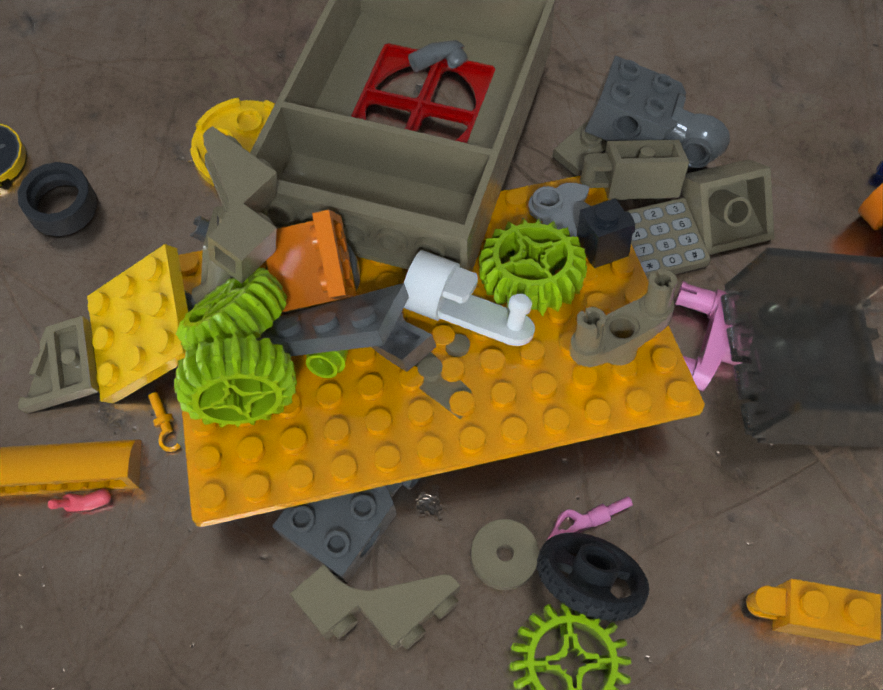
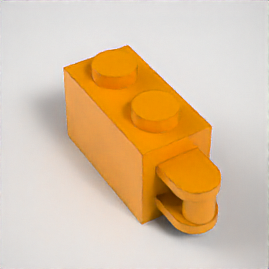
[746,579,881,646]

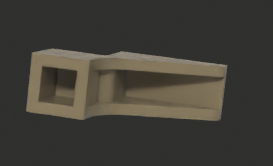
[203,126,277,283]
[290,565,460,651]

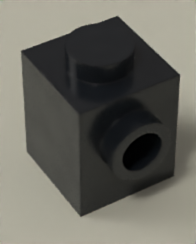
[577,198,635,268]

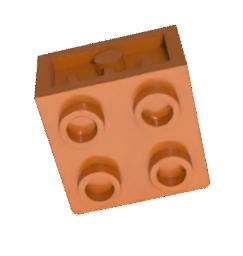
[266,210,357,312]

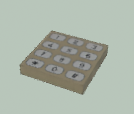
[628,198,711,279]

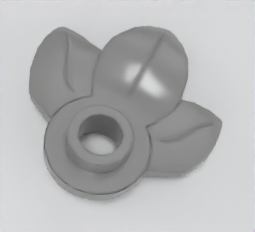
[528,183,590,237]

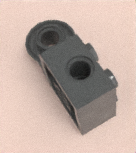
[585,55,730,168]
[272,478,420,584]

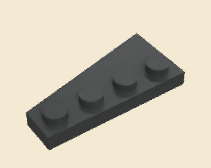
[256,283,409,356]

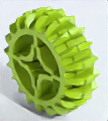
[479,218,587,316]
[176,268,287,351]
[174,333,297,427]
[509,603,631,690]

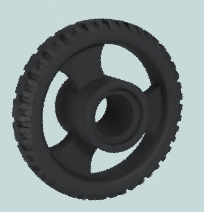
[537,532,649,621]

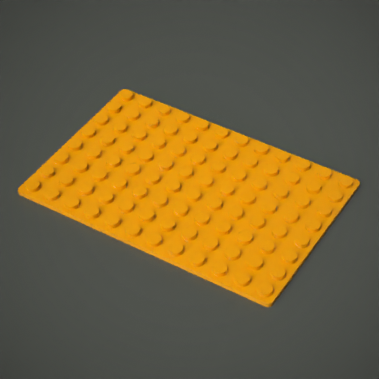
[178,175,705,527]

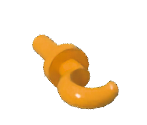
[148,392,181,452]

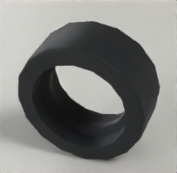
[17,162,97,236]

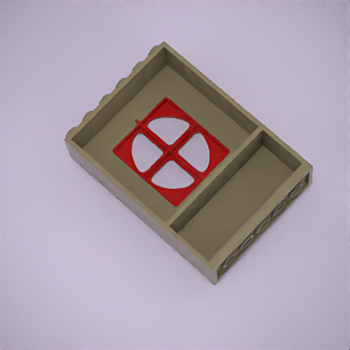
[250,0,555,272]

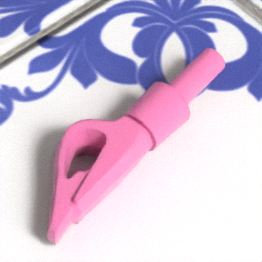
[546,496,633,541]

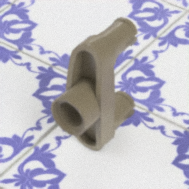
[570,269,677,367]

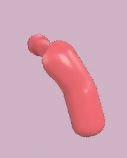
[48,488,111,512]

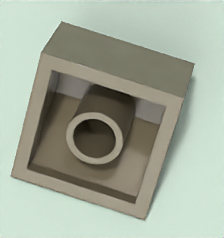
[682,159,775,255]

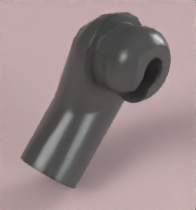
[408,40,468,72]

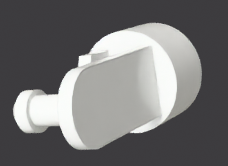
[404,250,535,346]

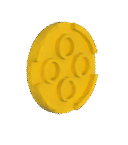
[190,98,275,187]

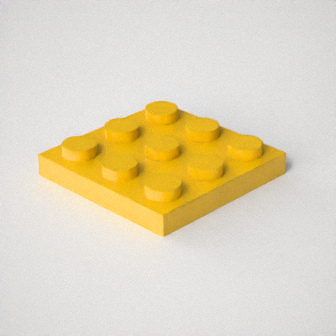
[87,244,188,404]

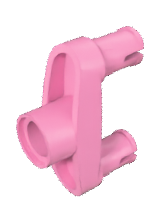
[675,281,751,391]

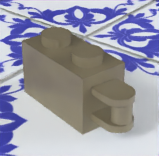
[580,140,689,200]

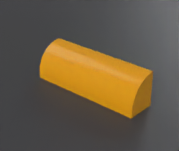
[0,439,142,496]

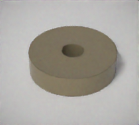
[470,519,539,590]

